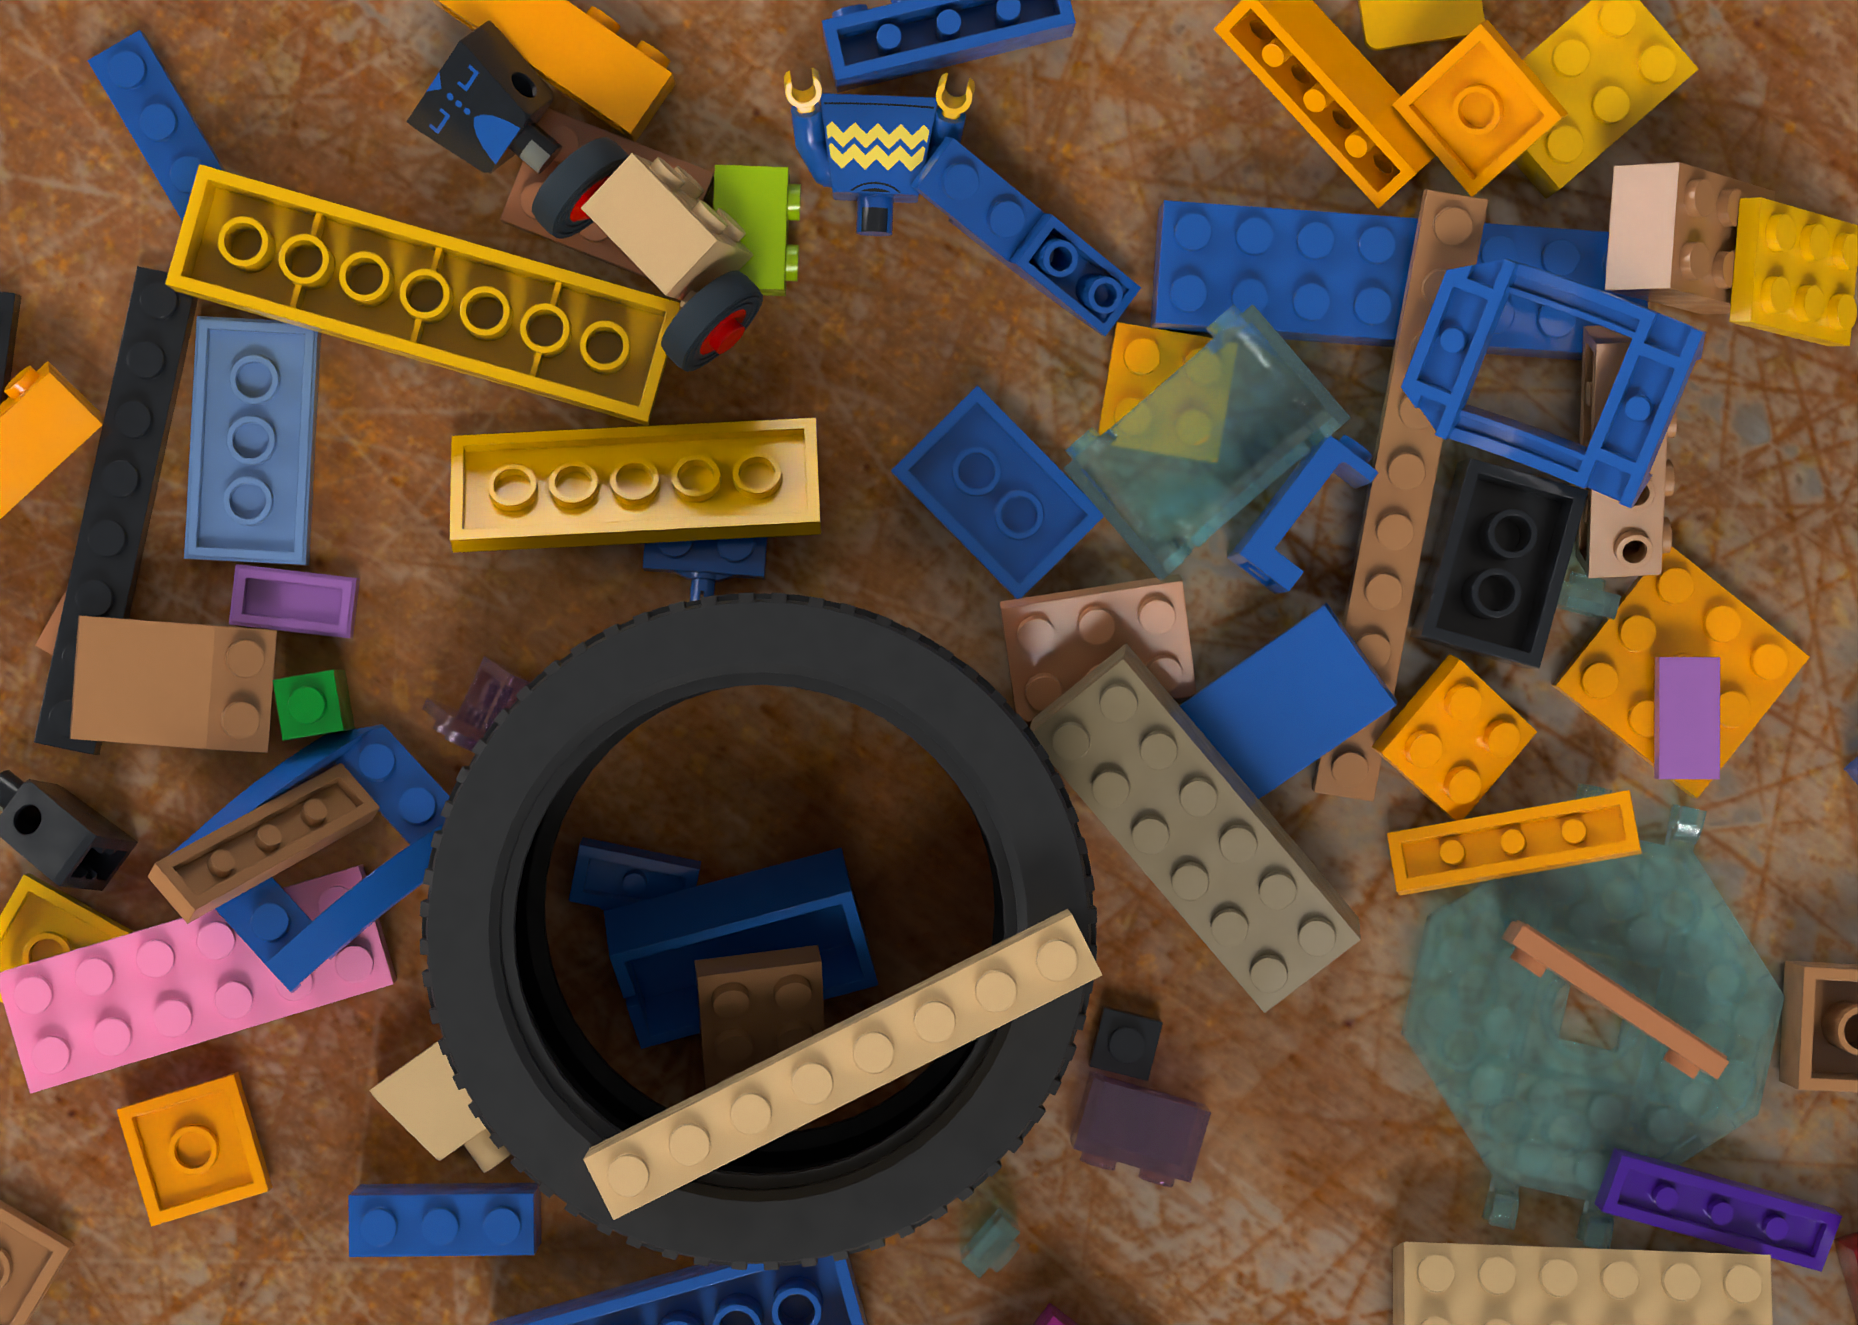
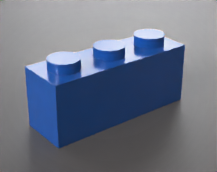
[348,1182,542,1257]

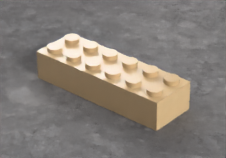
[1393,1242,1773,1325]

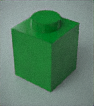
[273,670,355,741]

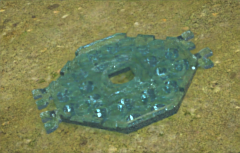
[1401,783,1785,1249]

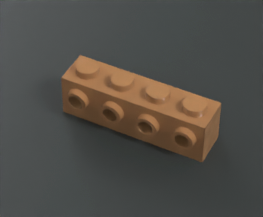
[1576,325,1677,578]

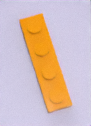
[1387,790,1642,896]

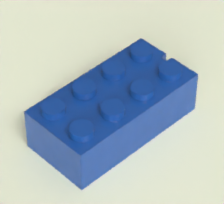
[604,847,878,1049]

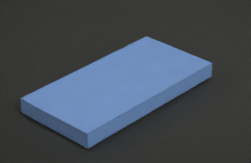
[184,316,321,565]

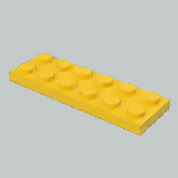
[450,418,821,553]

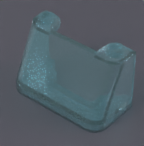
[1063,304,1351,581]

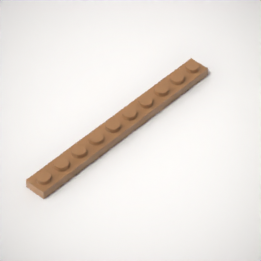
[1312,189,1489,802]

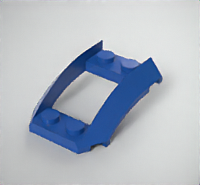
[1401,259,1706,508]
[168,724,450,993]

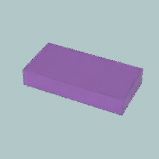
[229,564,360,639]
[1654,657,1720,779]

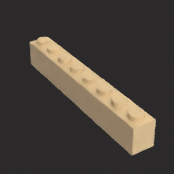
[583,909,1102,1220]

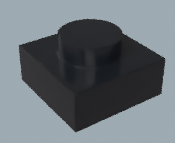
[1088,1005,1163,1081]

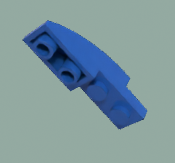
[910,137,1141,336]

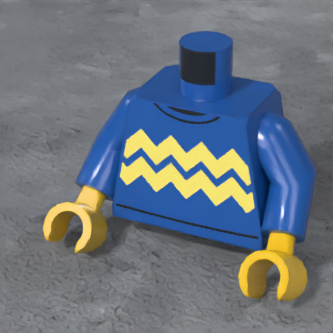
[784,68,975,236]

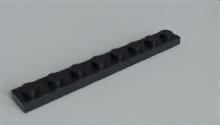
[34,266,198,755]

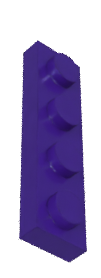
[1594,1147,1842,1272]

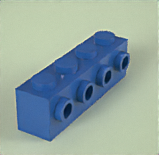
[822,0,1076,93]

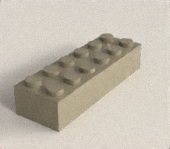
[1030,643,1361,1013]

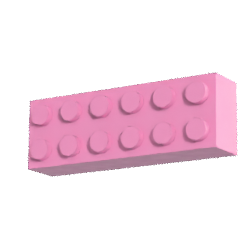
[0,864,397,1094]

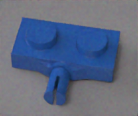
[643,537,768,601]
[569,837,702,911]

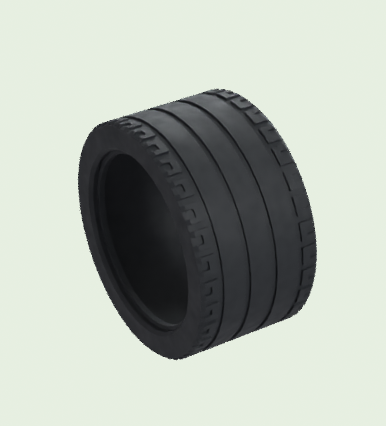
[420,592,1097,1270]

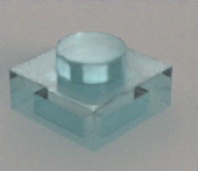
[1556,572,1621,620]
[960,1207,1020,1279]

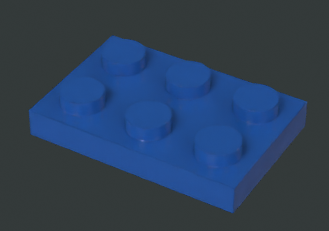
[891,385,1105,599]

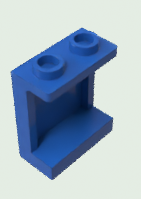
[1227,435,1379,594]

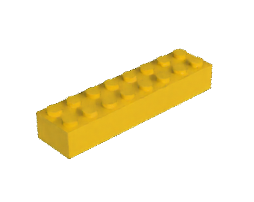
[165,164,681,426]

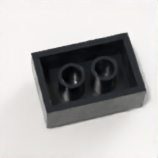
[1410,458,1588,669]

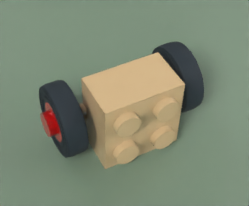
[532,137,763,372]

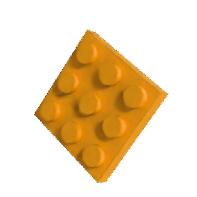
[1552,546,1810,798]

